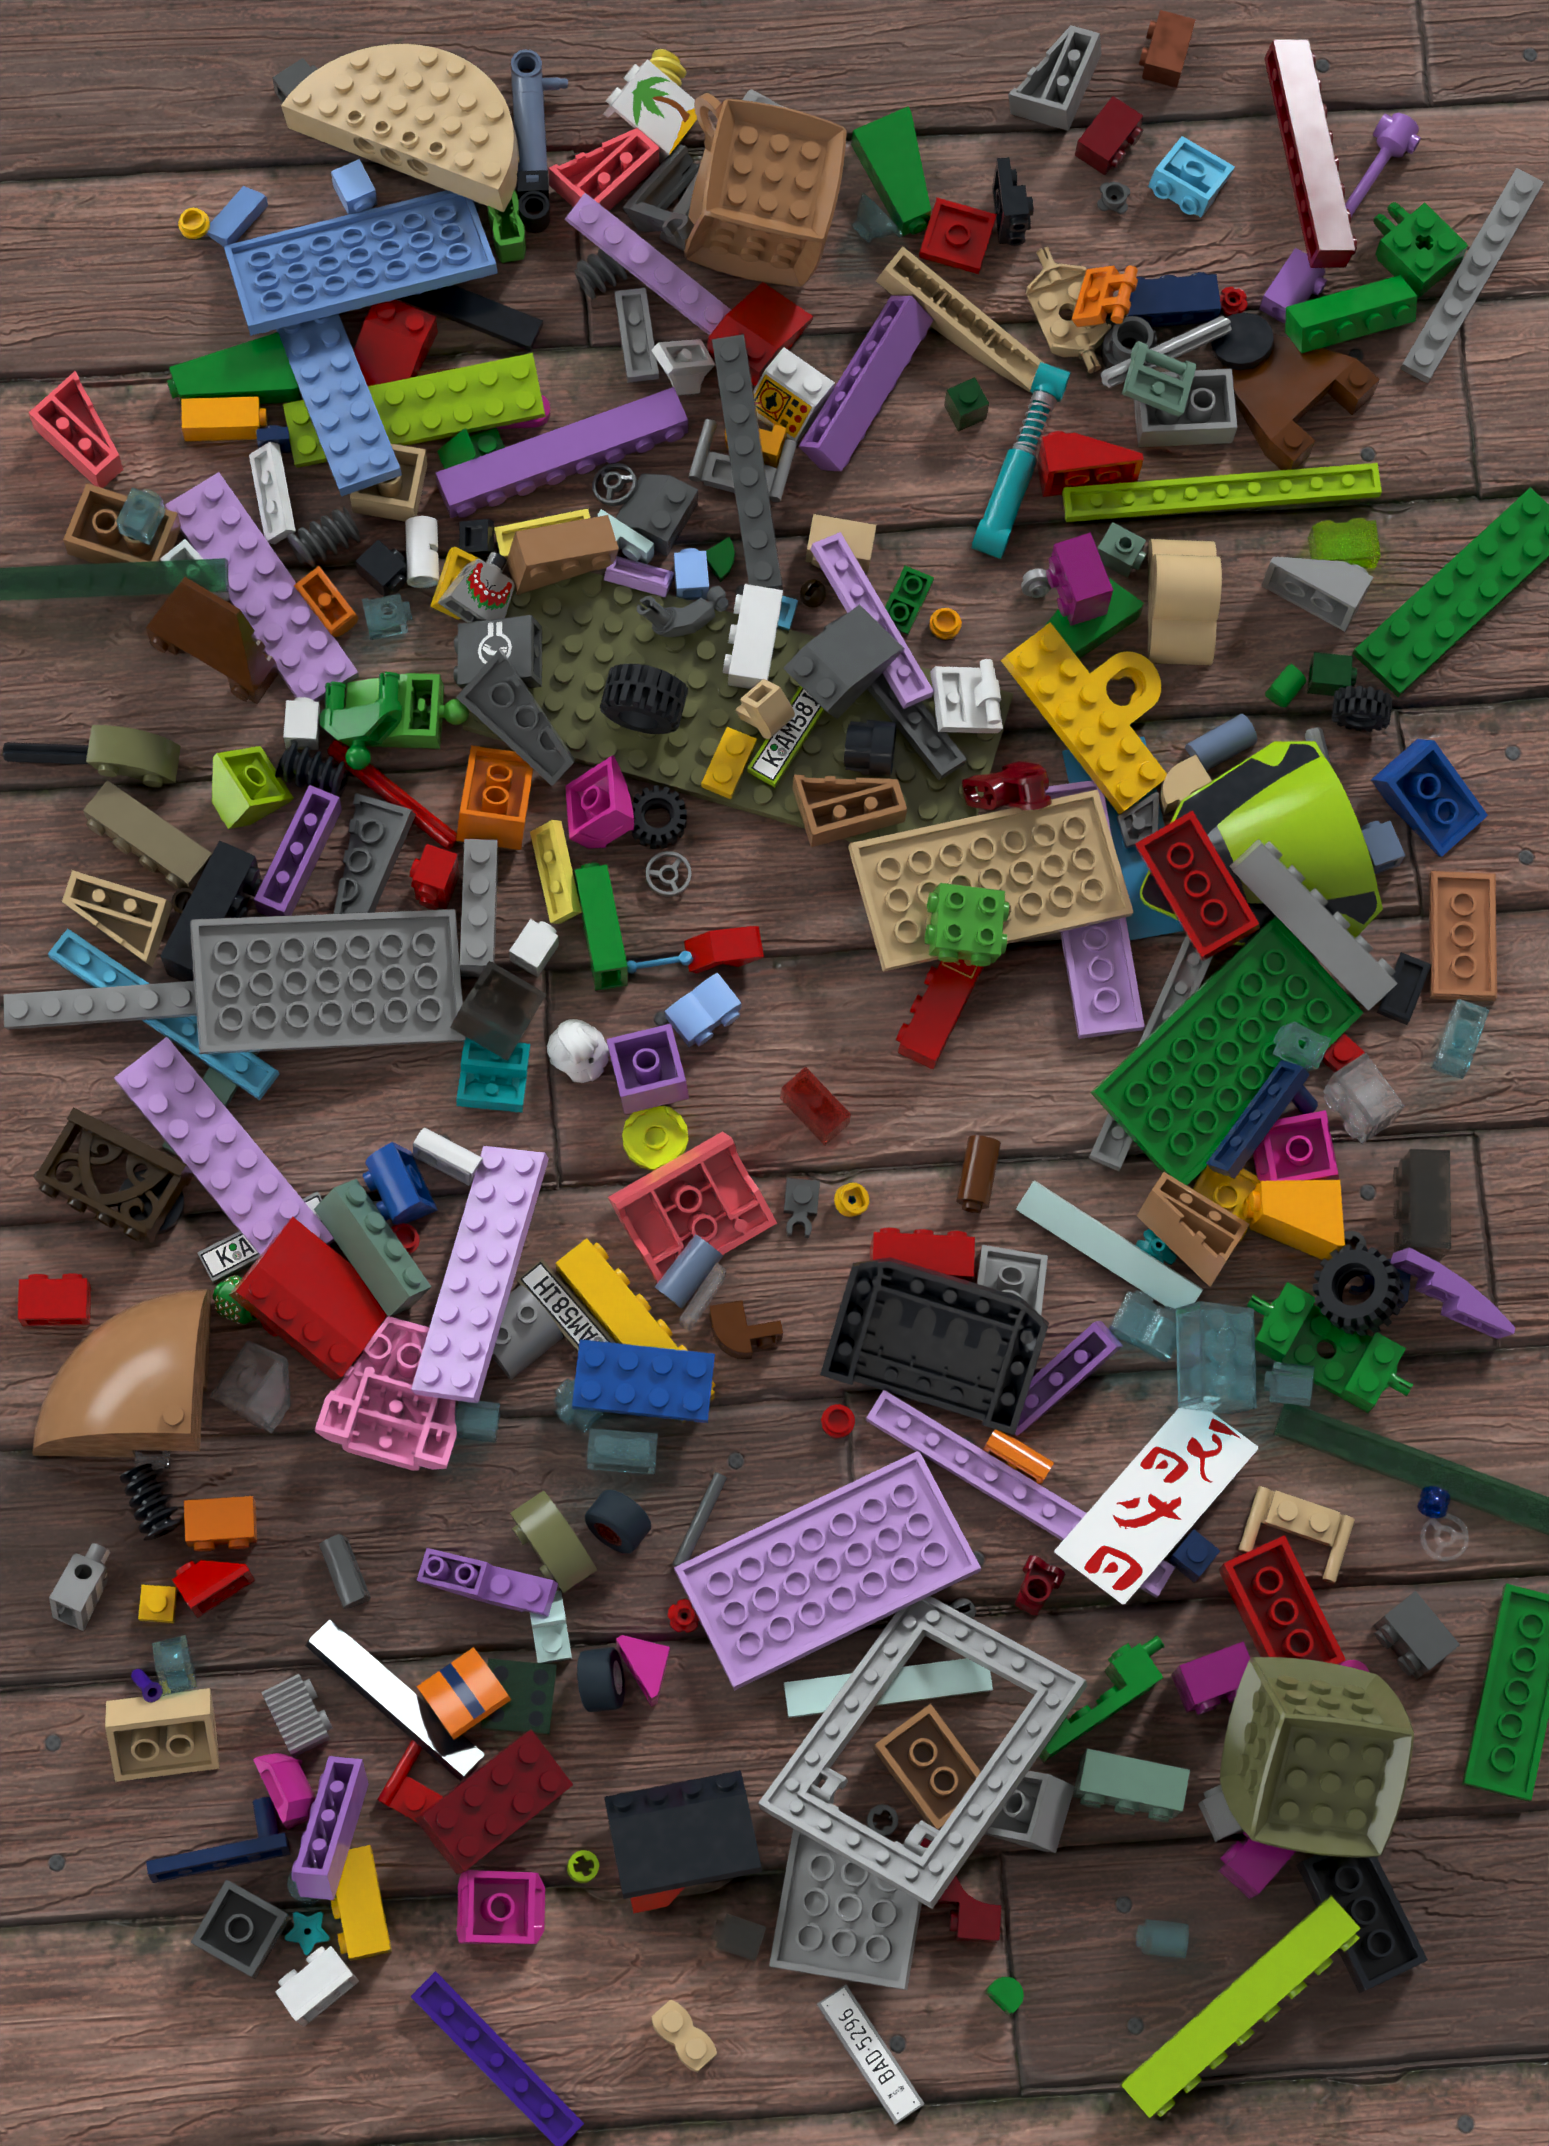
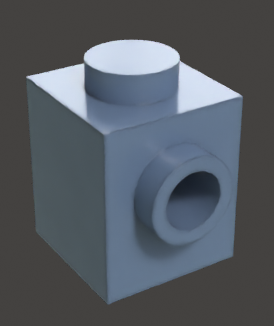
[1361,821,1405,874]

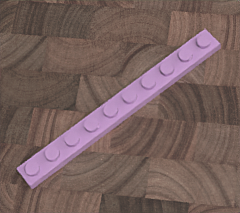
[865,1390,1175,1598]

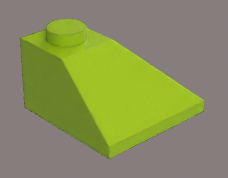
[212,746,294,829]

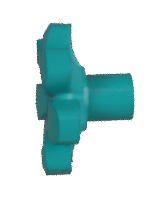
[1136,1229,1177,1265]

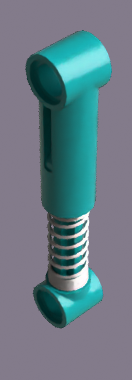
[971,362,1071,559]

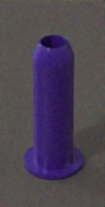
[131,1669,162,1702]

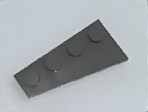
[334,793,416,914]

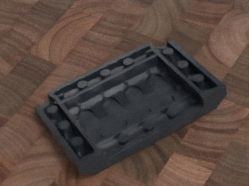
[820,1257,1049,1435]

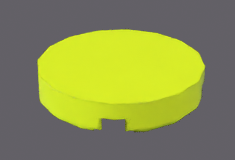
[622,1105,688,1171]

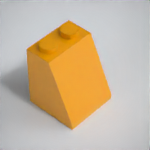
[1243,1180,1345,1261]

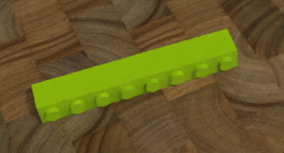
[1121,1895,1360,2118]

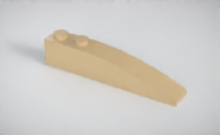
[876,246,1044,392]

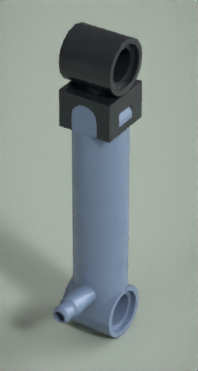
[511,49,568,234]

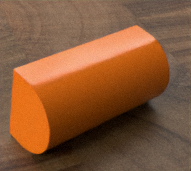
[294,566,359,637]
[983,1429,1055,1485]

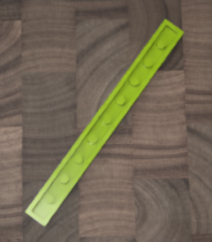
[1062,463,1382,522]

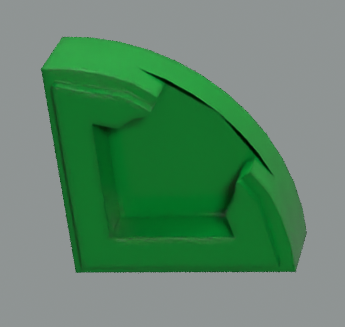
[706,537,735,582]

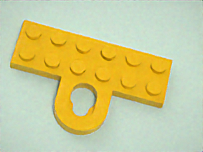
[1000,622,1167,815]

